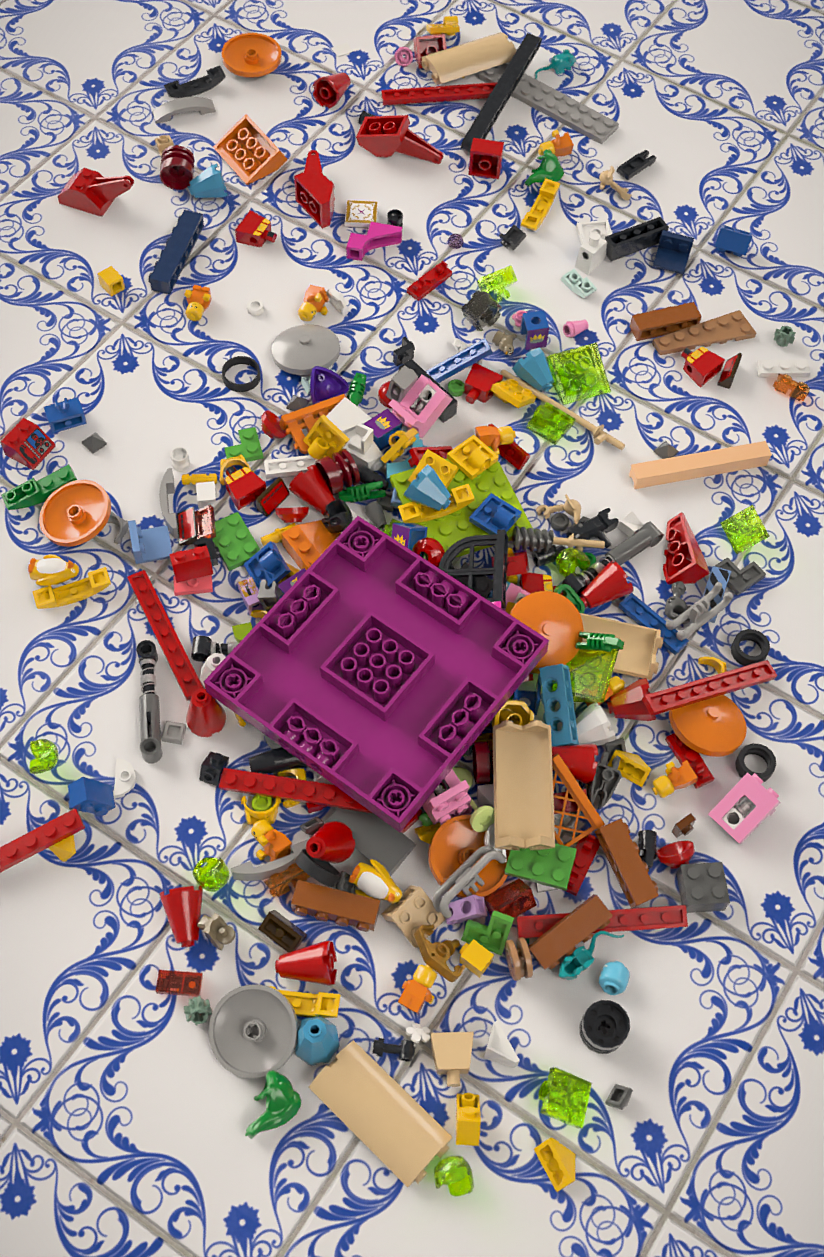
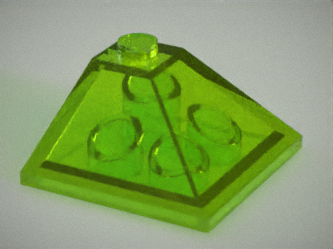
[547,342,611,405]
[552,649,619,702]

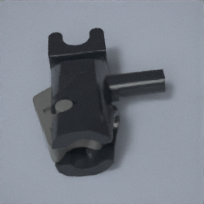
[566,508,619,548]

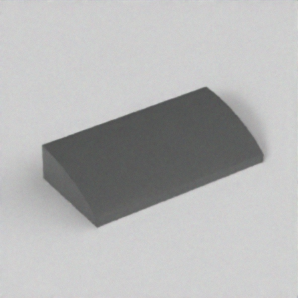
[325,808,417,877]

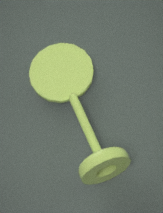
[442,767,494,832]

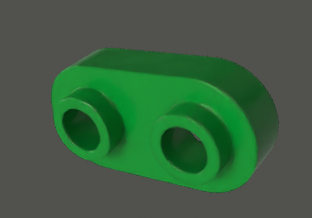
[554,584,585,613]

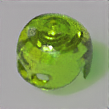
[556,548,590,578]
[29,739,59,774]
[192,857,230,892]
[434,1156,474,1197]

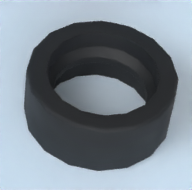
[731,629,770,666]
[735,743,776,782]

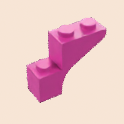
[346,222,403,261]

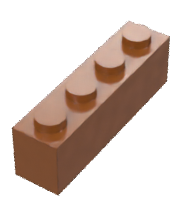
[629,302,702,341]
[595,818,659,908]
[291,880,381,932]
[528,894,613,970]

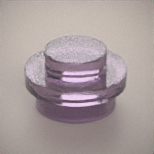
[448,234,464,249]

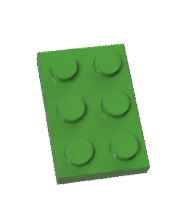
[205,512,260,571]
[505,843,577,891]

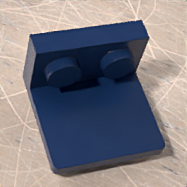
[653,230,694,274]

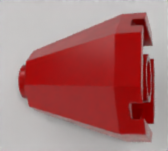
[607,678,656,721]

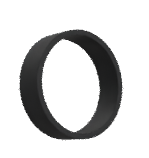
[222,356,261,392]
[295,849,341,887]

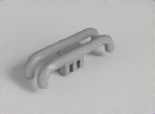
[666,582,733,640]
[433,846,506,918]

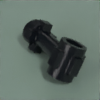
[372,1038,415,1062]

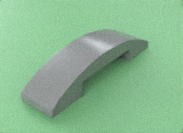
[152,97,216,124]
[159,468,178,539]
[231,839,309,881]

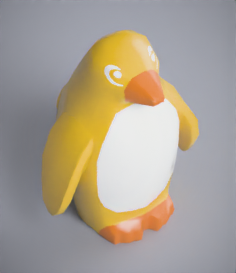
[28,554,79,586]
[349,859,402,903]

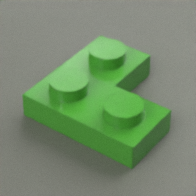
[224,427,263,462]
[461,910,514,956]

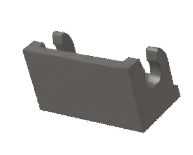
[257,580,280,612]

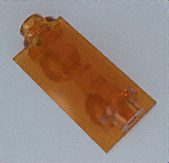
[773,373,810,401]
[264,863,310,897]

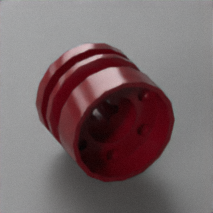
[160,145,195,190]
[315,449,360,495]
[472,742,493,784]

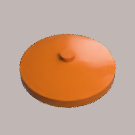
[222,33,282,77]
[39,480,111,547]
[509,591,584,670]
[669,695,747,757]
[428,815,510,898]

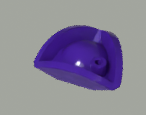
[310,366,349,405]

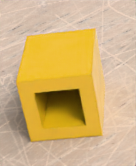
[97,266,125,297]
[459,939,494,978]

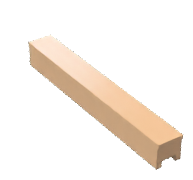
[629,441,772,489]

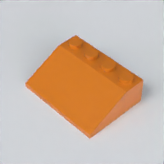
[213,114,288,185]
[281,520,341,570]

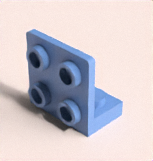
[128,520,172,564]

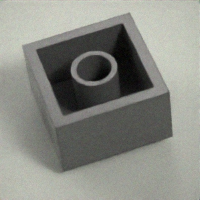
[676,862,730,913]

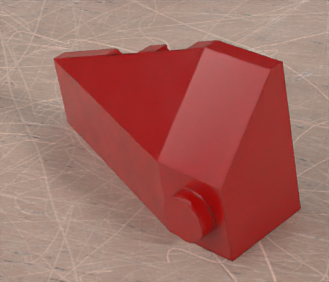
[663,512,710,584]

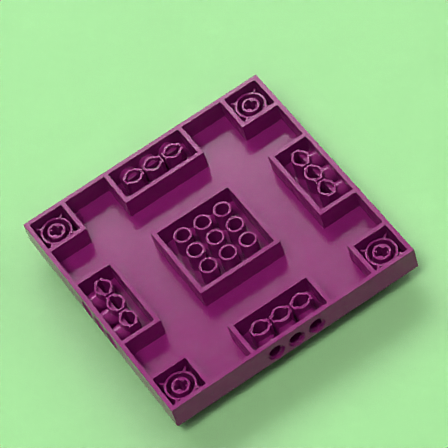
[203,516,549,832]

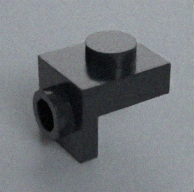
[499,225,526,251]
[393,337,415,366]
[194,537,221,566]
[199,751,229,786]

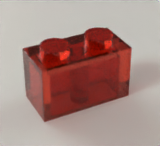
[484,878,537,918]

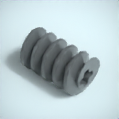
[512,526,554,553]

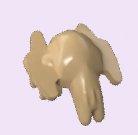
[599,166,632,201]
[536,494,581,525]

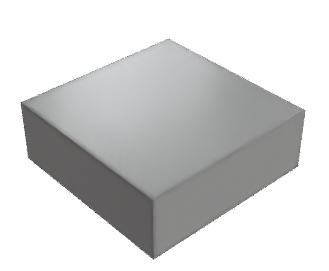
[161,721,186,745]

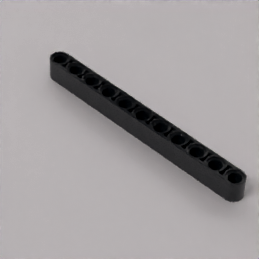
[461,33,542,153]

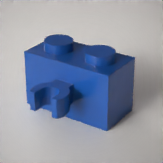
[715,224,753,256]
[44,397,87,434]
[68,777,116,816]

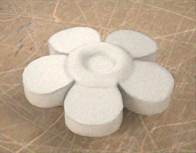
[453,338,468,352]
[406,1023,430,1043]

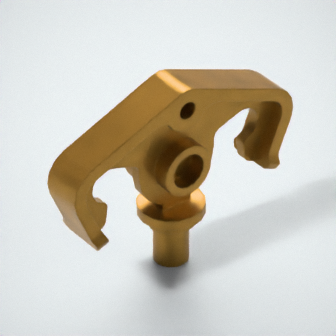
[414,924,466,982]

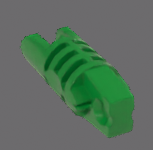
[347,372,366,407]
[338,481,387,503]
[576,632,624,652]

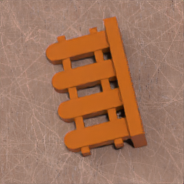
[279,394,346,454]

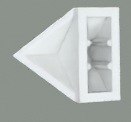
[484,1021,520,1068]

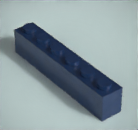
[148,210,204,295]

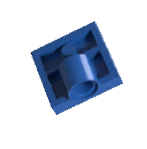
[469,493,522,535]
[244,541,291,589]

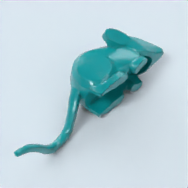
[535,49,576,80]
[559,931,624,980]

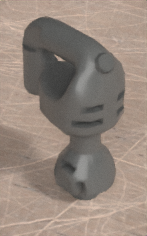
[664,581,691,624]

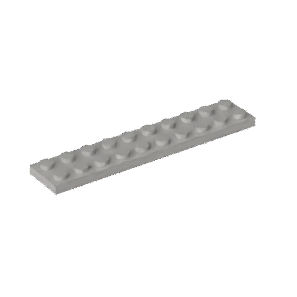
[479,63,619,145]

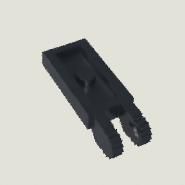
[617,150,657,180]

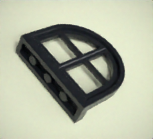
[439,529,508,608]

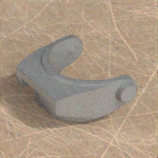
[107,511,129,544]

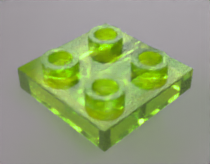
[526,402,576,445]
[720,505,770,554]
[538,1067,592,1128]

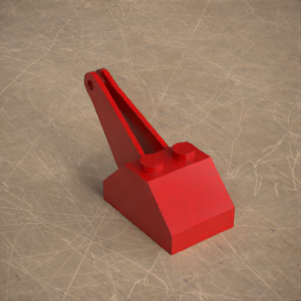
[356,115,444,164]
[294,150,335,229]
[57,168,134,217]

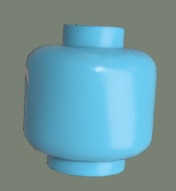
[599,961,630,995]

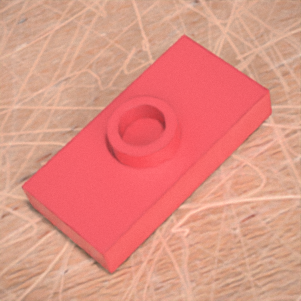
[173,575,213,596]

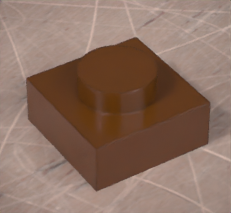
[672,813,696,838]

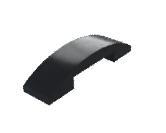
[164,66,226,98]

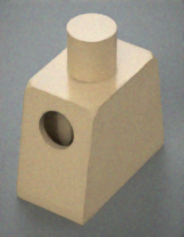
[430,1032,474,1087]

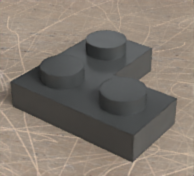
[715,557,766,596]

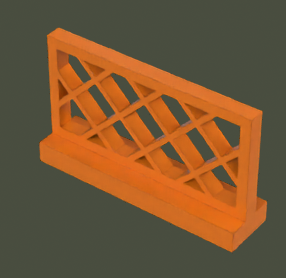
[552,753,605,847]

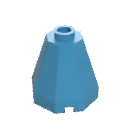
[188,164,229,198]
[512,347,554,392]
[404,464,452,511]
[295,1016,340,1066]

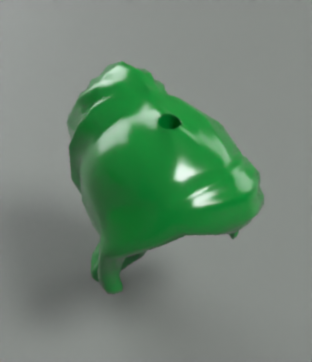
[524,149,564,186]
[245,1070,301,1139]

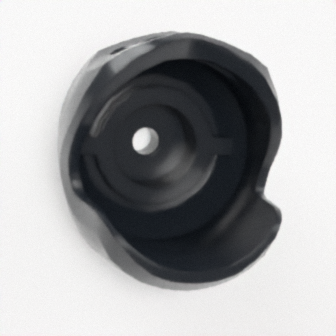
[322,499,353,533]

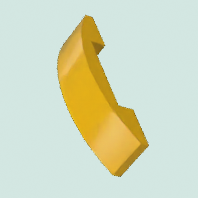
[521,179,560,231]
[398,484,475,523]
[32,567,111,609]
[268,986,341,1018]

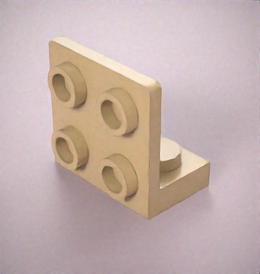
[381,885,445,948]

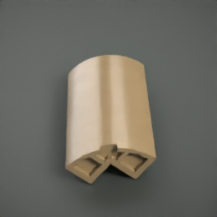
[422,32,517,85]
[569,613,663,680]
[493,720,555,851]
[309,1040,452,1187]

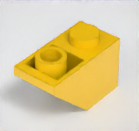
[455,1093,481,1146]

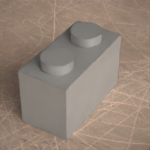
[386,365,418,402]

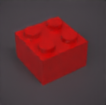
[468,138,504,179]

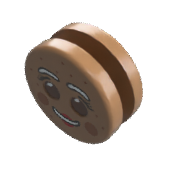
[505,937,533,981]

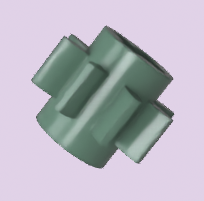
[773,326,796,347]
[183,996,212,1025]

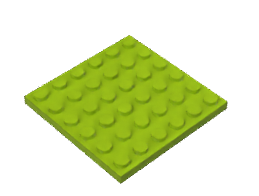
[390,446,534,561]

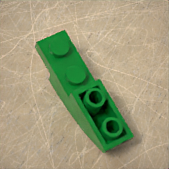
[1,464,77,510]

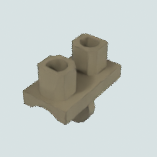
[197,913,235,950]

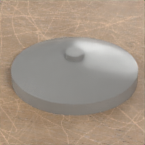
[272,324,340,375]
[209,984,298,1078]

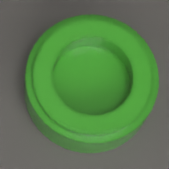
[448,379,465,397]

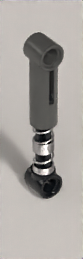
[562,521,664,597]
[191,635,239,662]
[136,640,163,764]

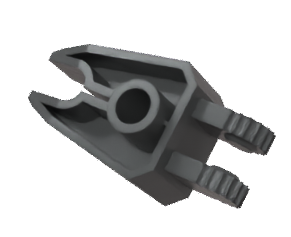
[587,751,622,810]

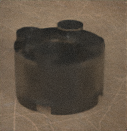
[461,290,502,331]

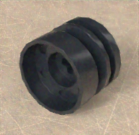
[579,1000,630,1054]

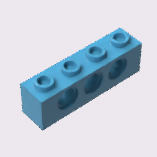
[538,664,579,746]

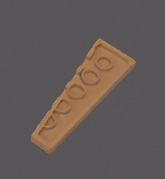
[652,310,756,355]

